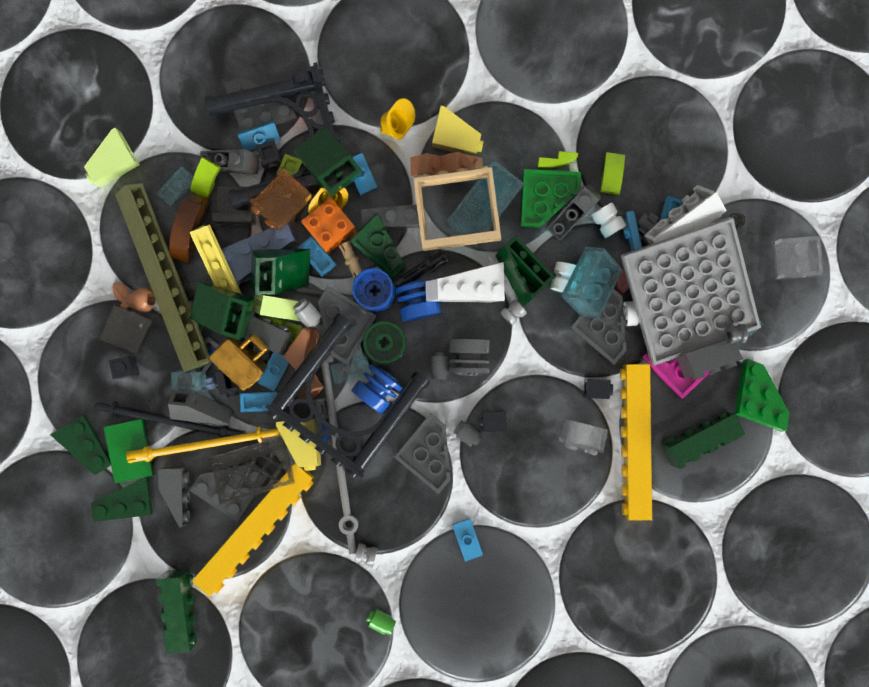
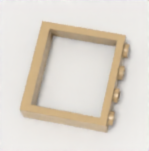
[413,166,501,251]

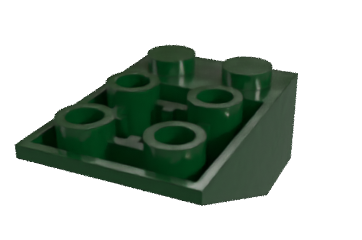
[294,127,362,199]
[251,249,310,295]
[190,281,255,340]

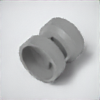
[500,299,527,326]
[354,543,378,567]

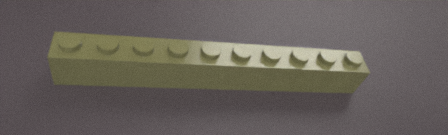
[115,183,211,372]

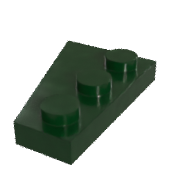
[350,213,405,279]
[50,415,111,475]
[91,476,153,522]

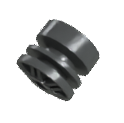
[449,339,490,376]

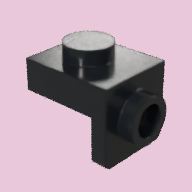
[256,140,282,170]
[214,371,241,397]

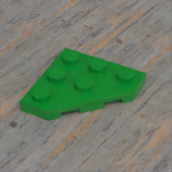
[520,169,581,228]
[734,359,789,432]

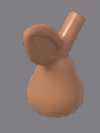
[113,282,155,317]

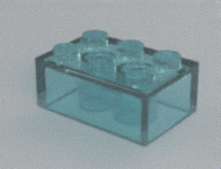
[561,247,623,319]

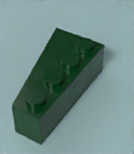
[661,411,746,469]
[155,569,197,653]

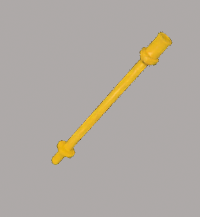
[126,426,280,463]

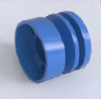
[352,268,397,313]
[395,280,442,322]
[351,364,403,414]

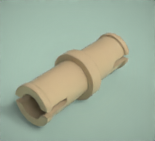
[339,241,363,280]

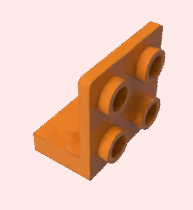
[301,198,357,254]

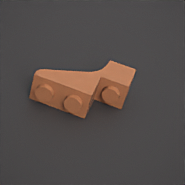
[410,152,483,177]
[284,327,324,400]

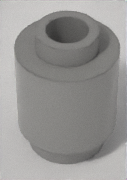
[293,299,321,328]

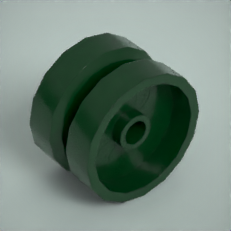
[363,321,406,364]

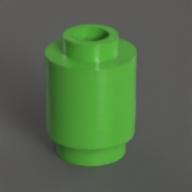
[366,608,396,635]

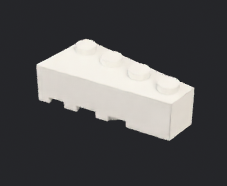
[426,262,505,303]

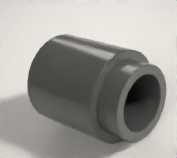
[430,352,450,379]
[453,420,482,447]

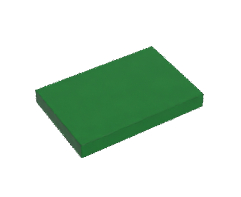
[104,419,154,483]

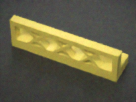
[190,224,242,294]

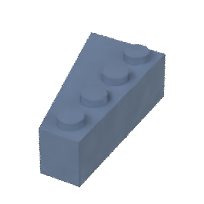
[221,221,297,287]

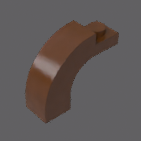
[169,193,210,263]

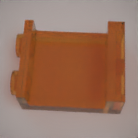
[249,167,312,232]

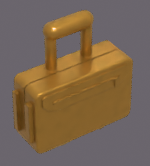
[209,334,268,390]

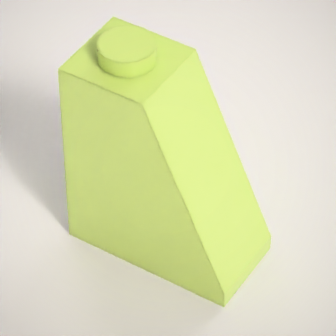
[84,128,140,187]
[252,295,300,321]

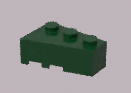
[495,235,555,307]

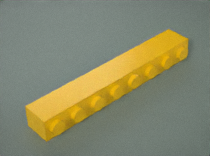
[620,364,652,520]
[192,463,315,597]

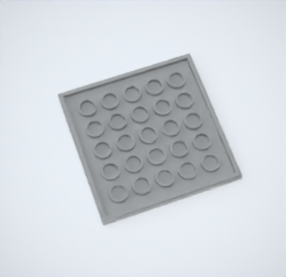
[620,217,761,366]

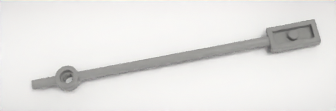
[309,324,359,554]

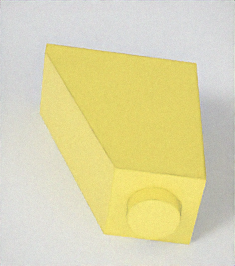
[432,106,484,156]
[276,419,321,471]

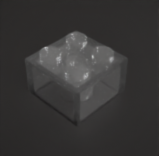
[773,236,823,280]
[559,419,608,455]

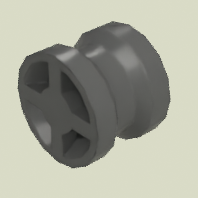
[725,324,748,344]

